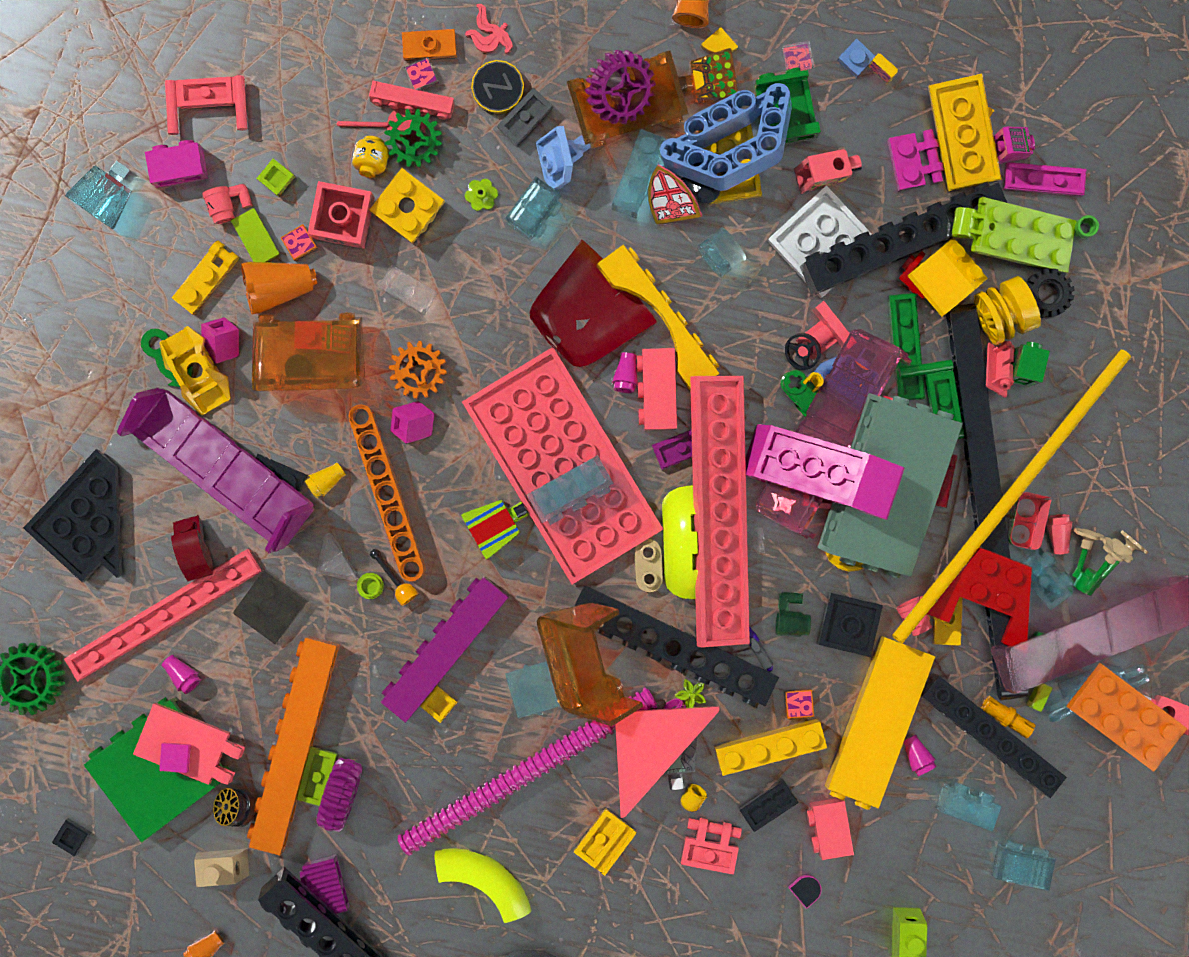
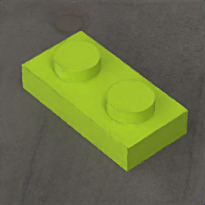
[297,746,338,806]

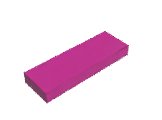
[1003,162,1087,197]

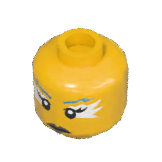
[352,136,389,178]

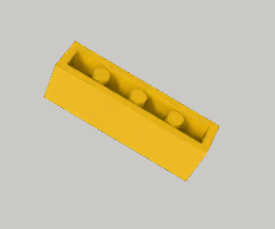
[714,719,827,776]

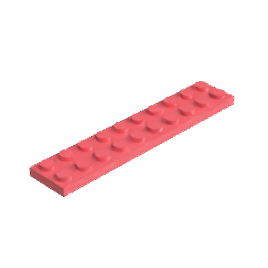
[690,376,750,647]

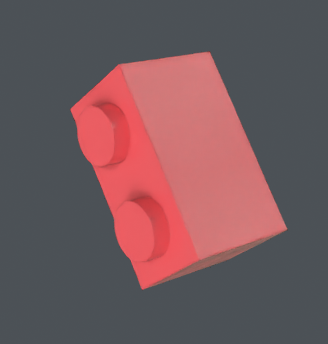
[807,798,854,860]

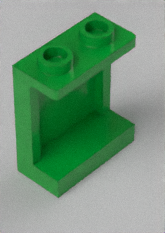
[754,68,821,144]

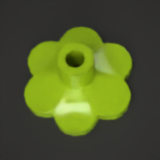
[465,179,498,211]

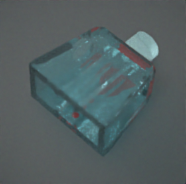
[65,160,132,229]

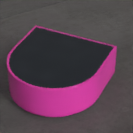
[788,875,821,909]

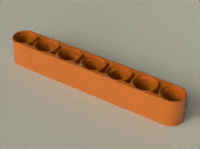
[348,404,426,582]

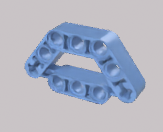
[660,83,792,191]

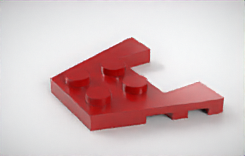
[927,547,1032,652]

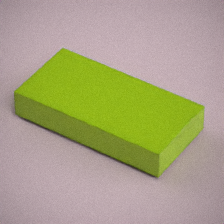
[231,208,281,262]

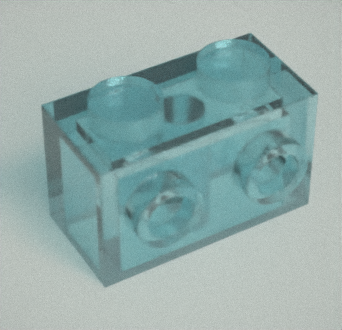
[1020,547,1074,611]
[935,782,1002,832]

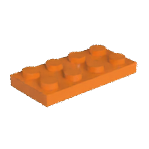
[1066,663,1187,772]

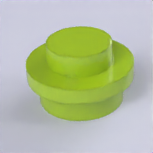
[357,573,384,599]

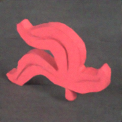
[465,4,513,54]

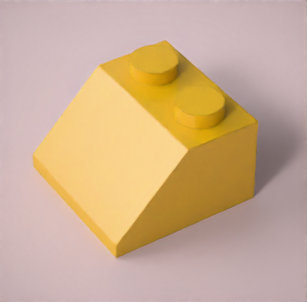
[908,237,988,317]

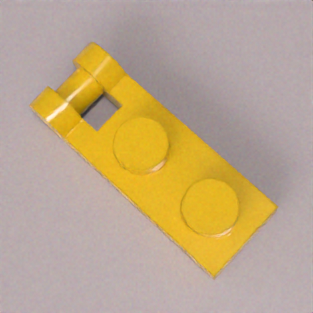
[172,240,239,316]

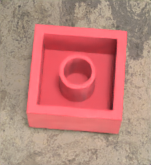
[308,181,375,249]

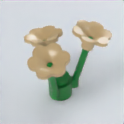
[1072,527,1149,596]

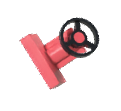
[785,301,857,370]

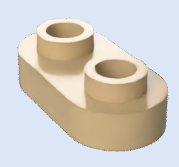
[634,539,663,592]

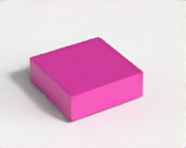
[159,742,191,773]

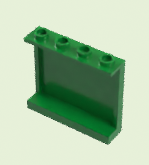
[84,697,230,843]

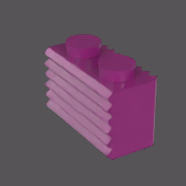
[300,854,350,914]

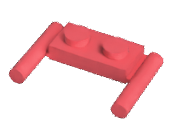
[165,75,248,135]

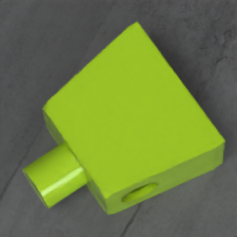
[891,907,927,957]

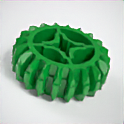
[0,642,65,715]

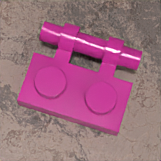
[888,129,944,192]

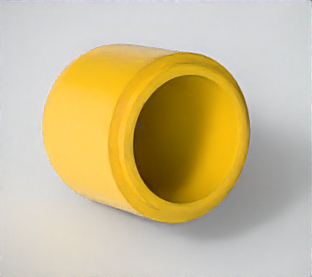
[680,784,707,812]

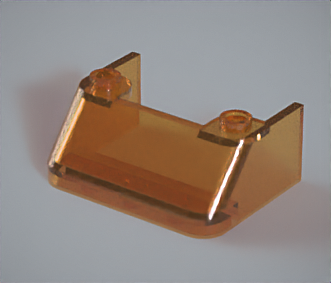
[537,603,643,726]

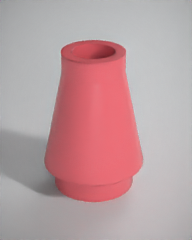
[1046,514,1073,554]

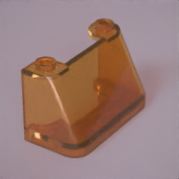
[565,50,689,149]
[252,312,365,391]

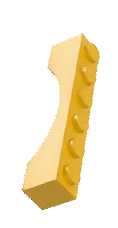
[597,244,720,392]

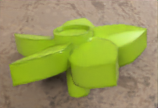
[675,679,706,708]

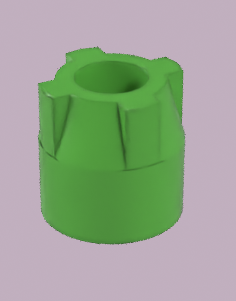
[1074,215,1099,239]

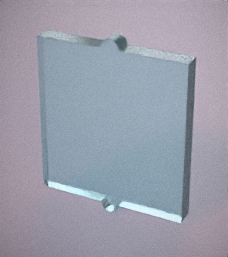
[505,661,560,718]

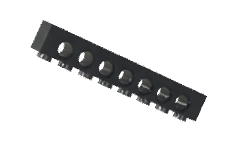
[800,182,1007,296]
[570,585,779,708]

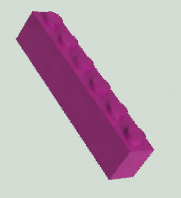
[381,576,509,723]

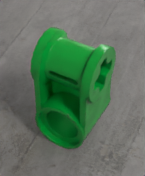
[780,370,829,420]

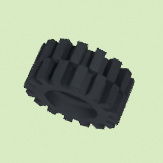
[1026,268,1075,319]

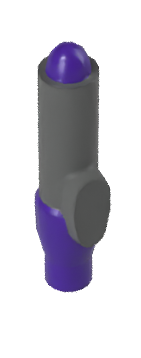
[749,626,773,672]

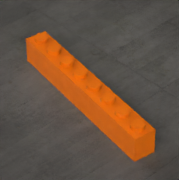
[247,636,340,856]

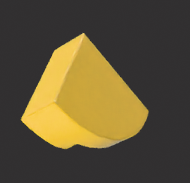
[700,27,738,54]

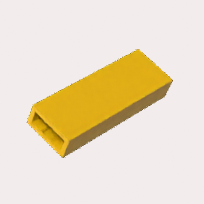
[824,636,935,810]

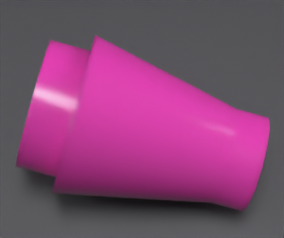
[612,352,638,393]
[161,655,201,694]
[903,735,937,776]

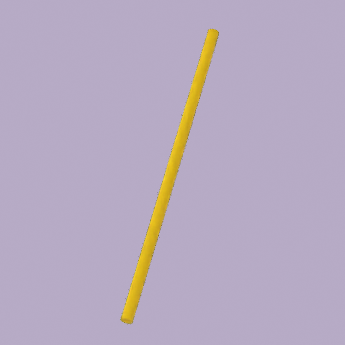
[892,349,1131,644]

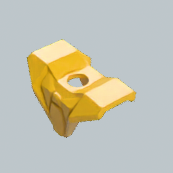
[159,326,231,415]

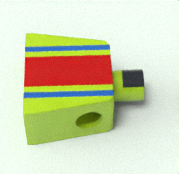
[461,500,529,559]

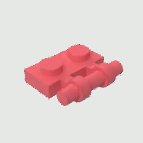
[680,818,742,875]

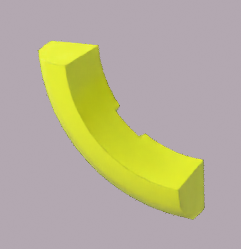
[662,485,698,599]
[435,848,531,923]

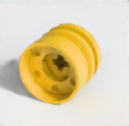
[974,276,1041,346]

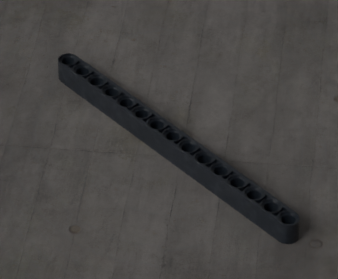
[946,303,1028,701]

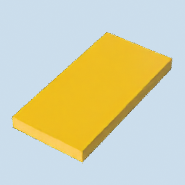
[928,74,1002,191]

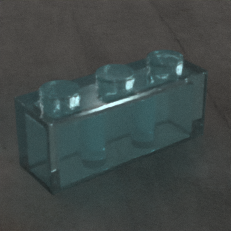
[612,129,666,218]
[527,455,614,525]

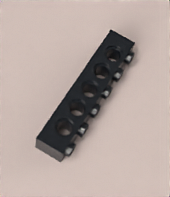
[921,673,1067,798]
[258,867,384,957]

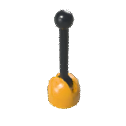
[370,549,419,606]

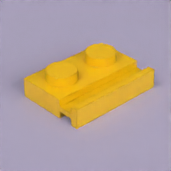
[574,808,637,876]

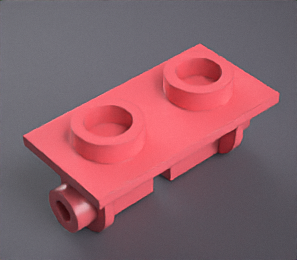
[986,341,1015,398]

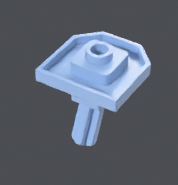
[536,126,596,190]

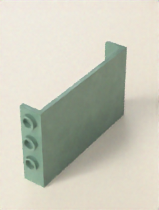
[818,393,963,578]

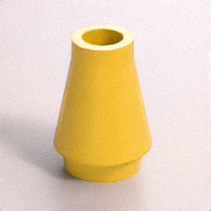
[304,462,346,499]

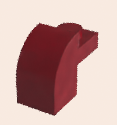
[171,515,213,582]

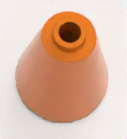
[241,261,317,315]

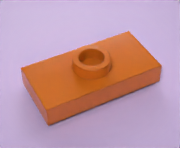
[402,29,457,61]

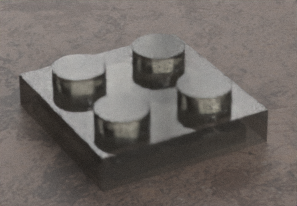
[233,570,308,645]

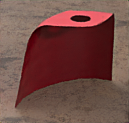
[529,239,657,367]

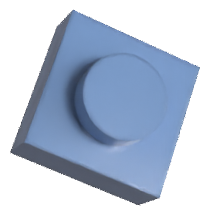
[837,39,875,78]

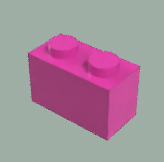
[145,140,208,188]

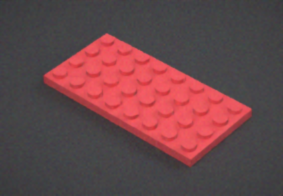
[462,347,664,585]

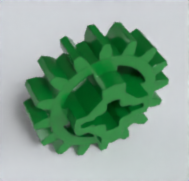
[384,109,442,167]

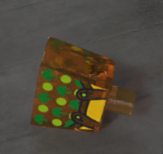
[675,48,738,104]

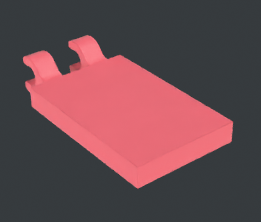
[133,703,245,785]

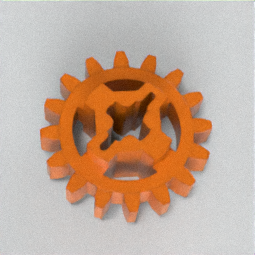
[389,341,447,399]

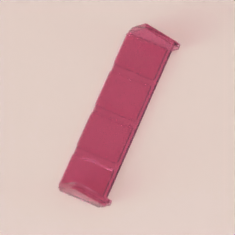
[755,328,912,540]
[991,575,1189,694]

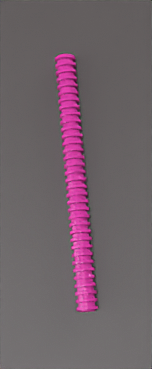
[397,687,657,856]

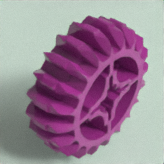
[584,50,656,124]
[316,758,363,832]

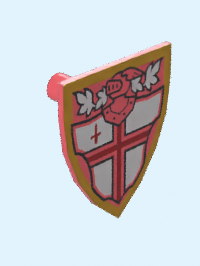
[648,164,702,224]

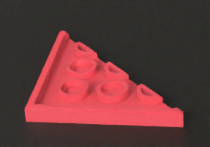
[615,706,719,818]

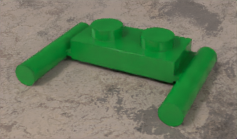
[898,359,964,439]

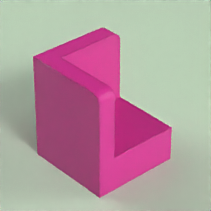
[201,317,239,363]
[390,401,434,444]

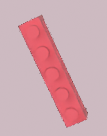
[369,80,455,120]

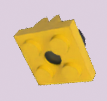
[369,168,445,244]

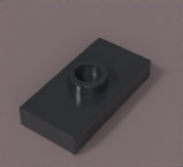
[739,779,799,832]

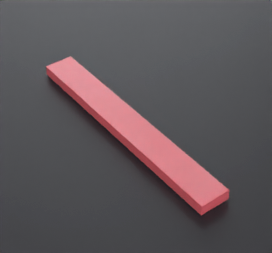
[64,548,263,682]

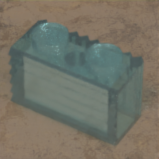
[504,177,563,241]
[992,841,1056,891]

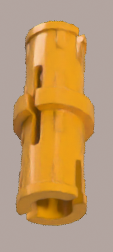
[981,695,1036,739]

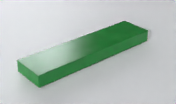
[888,293,925,400]

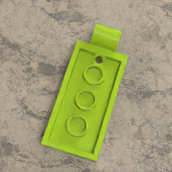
[952,197,1077,273]

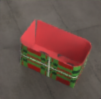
[1007,492,1051,550]

